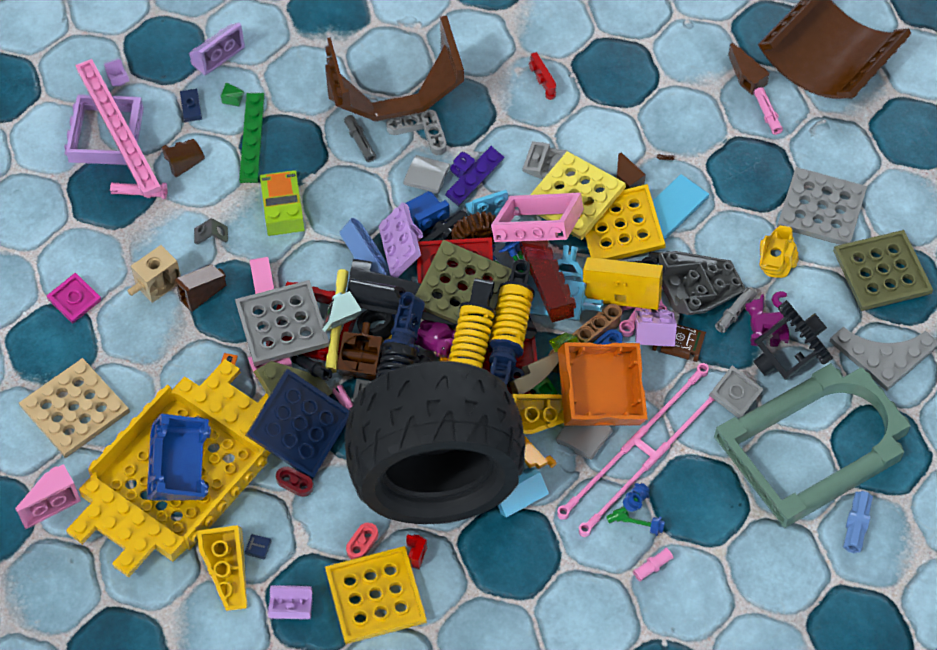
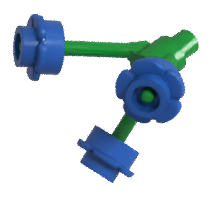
[606,483,665,536]

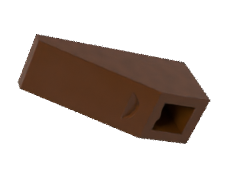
[728,42,770,95]

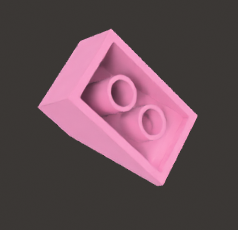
[16,464,81,529]

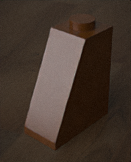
[175,264,226,312]

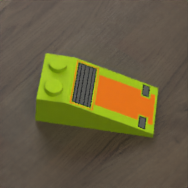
[260,170,305,236]

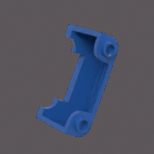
[147,413,211,501]

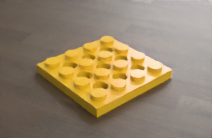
[580,184,666,260]
[325,546,427,644]

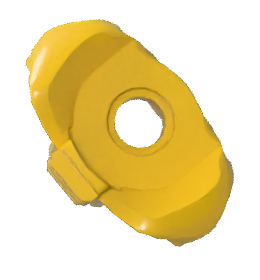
[759,225,799,278]

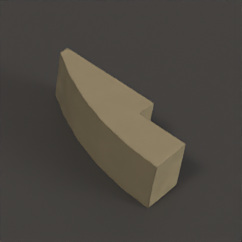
[508,352,559,394]

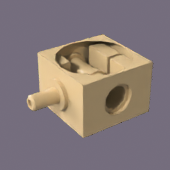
[127,245,181,303]

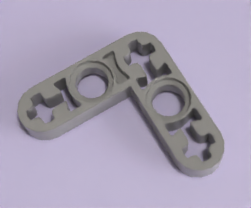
[386,110,446,155]

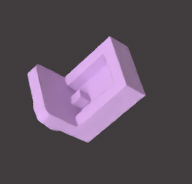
[104,58,129,86]

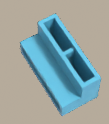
[498,468,549,517]

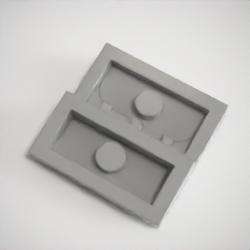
[523,141,568,179]
[403,155,450,194]
[556,426,613,460]

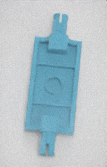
[527,275,603,321]

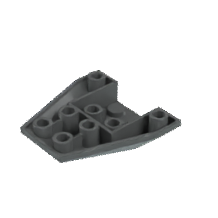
[659,251,745,315]

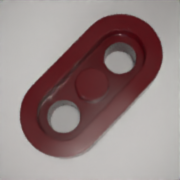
[276,466,313,497]

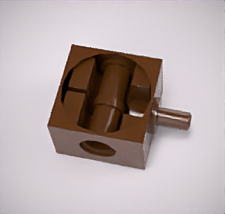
[337,322,384,380]

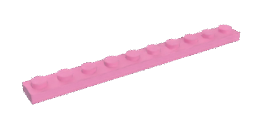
[75,59,161,197]

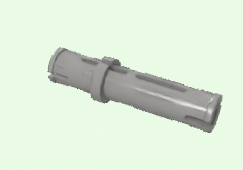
[715,287,757,333]

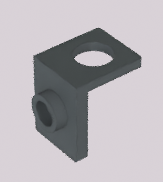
[194,218,228,245]

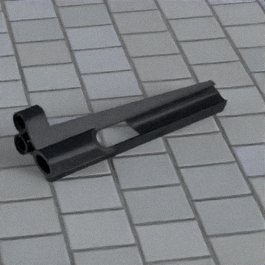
[347,258,537,339]

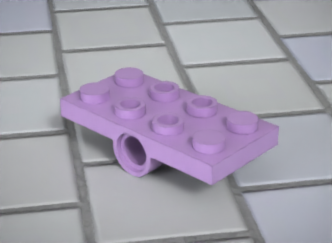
[379,202,423,278]

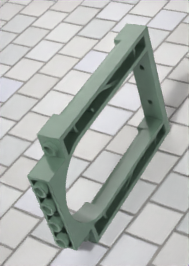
[714,363,911,529]

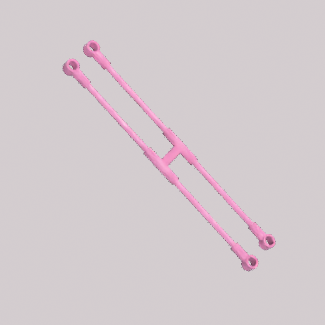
[557,363,715,537]

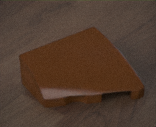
[161,139,205,178]

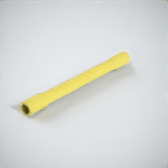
[325,269,349,373]

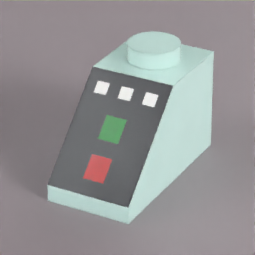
[323,291,362,332]

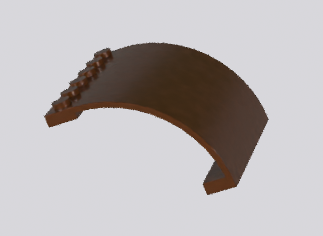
[758,0,912,99]

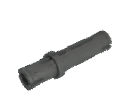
[344,115,376,162]

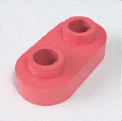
[346,523,378,559]

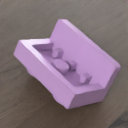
[268,586,313,619]

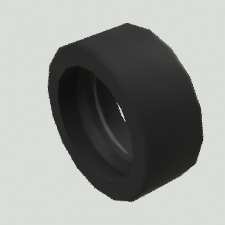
[357,309,394,340]

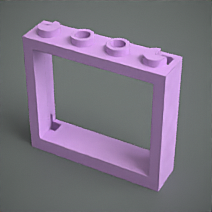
[64,95,144,165]

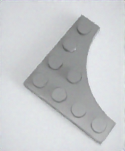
[829,327,937,391]

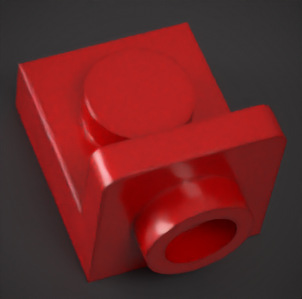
[406,534,427,570]

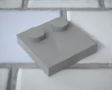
[709,365,763,418]

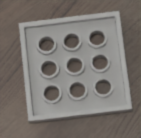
[777,167,867,245]
[235,280,330,366]

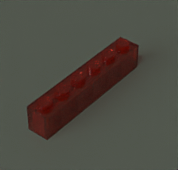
[519,240,576,323]

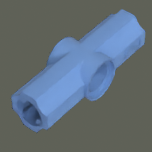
[843,491,873,553]

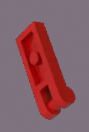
[529,52,556,100]

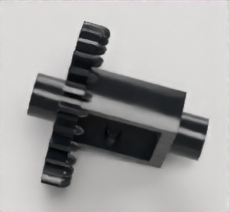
[753,300,833,380]

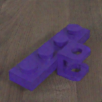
[445,146,504,207]

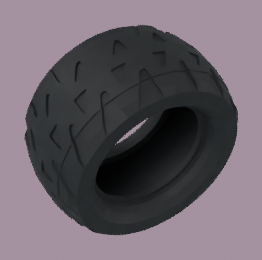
[345,361,525,524]

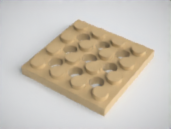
[19,358,130,458]

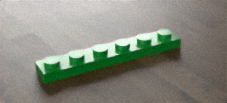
[239,93,265,183]

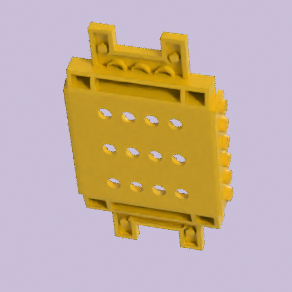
[66,359,271,578]

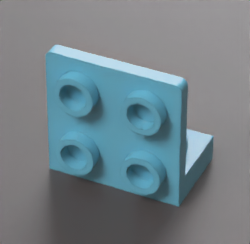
[465,190,508,217]

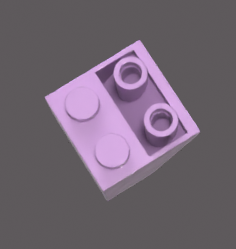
[635,309,677,346]

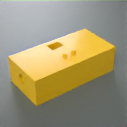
[583,257,663,310]

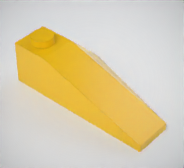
[511,394,564,434]
[197,525,247,611]

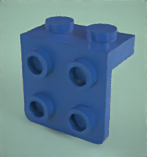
[405,191,450,232]

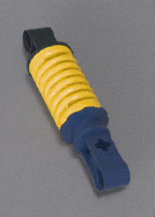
[487,259,535,387]
[449,278,496,368]

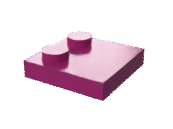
[46,273,101,324]

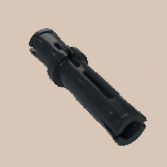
[292,354,333,381]

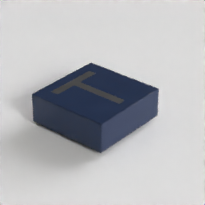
[245,534,271,560]

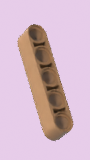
[549,304,622,373]

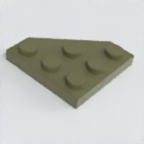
[254,361,332,396]

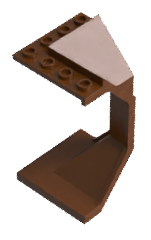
[325,15,464,121]

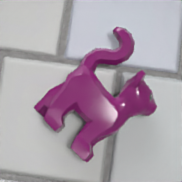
[745,291,789,347]
[414,320,456,359]

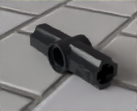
[418,210,468,242]

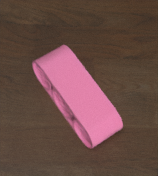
[250,257,274,294]

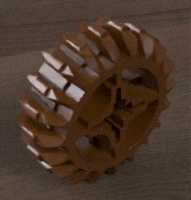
[451,211,496,245]

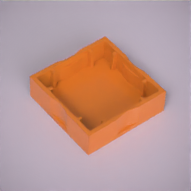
[558,342,648,426]

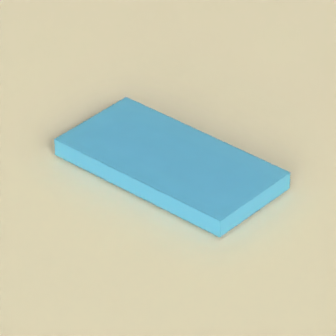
[634,174,709,240]

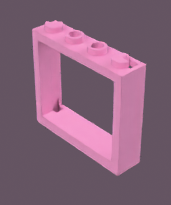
[491,193,584,242]

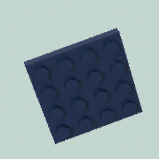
[245,369,349,479]

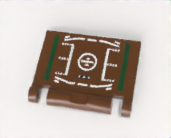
[652,324,706,362]

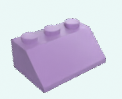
[189,23,245,76]

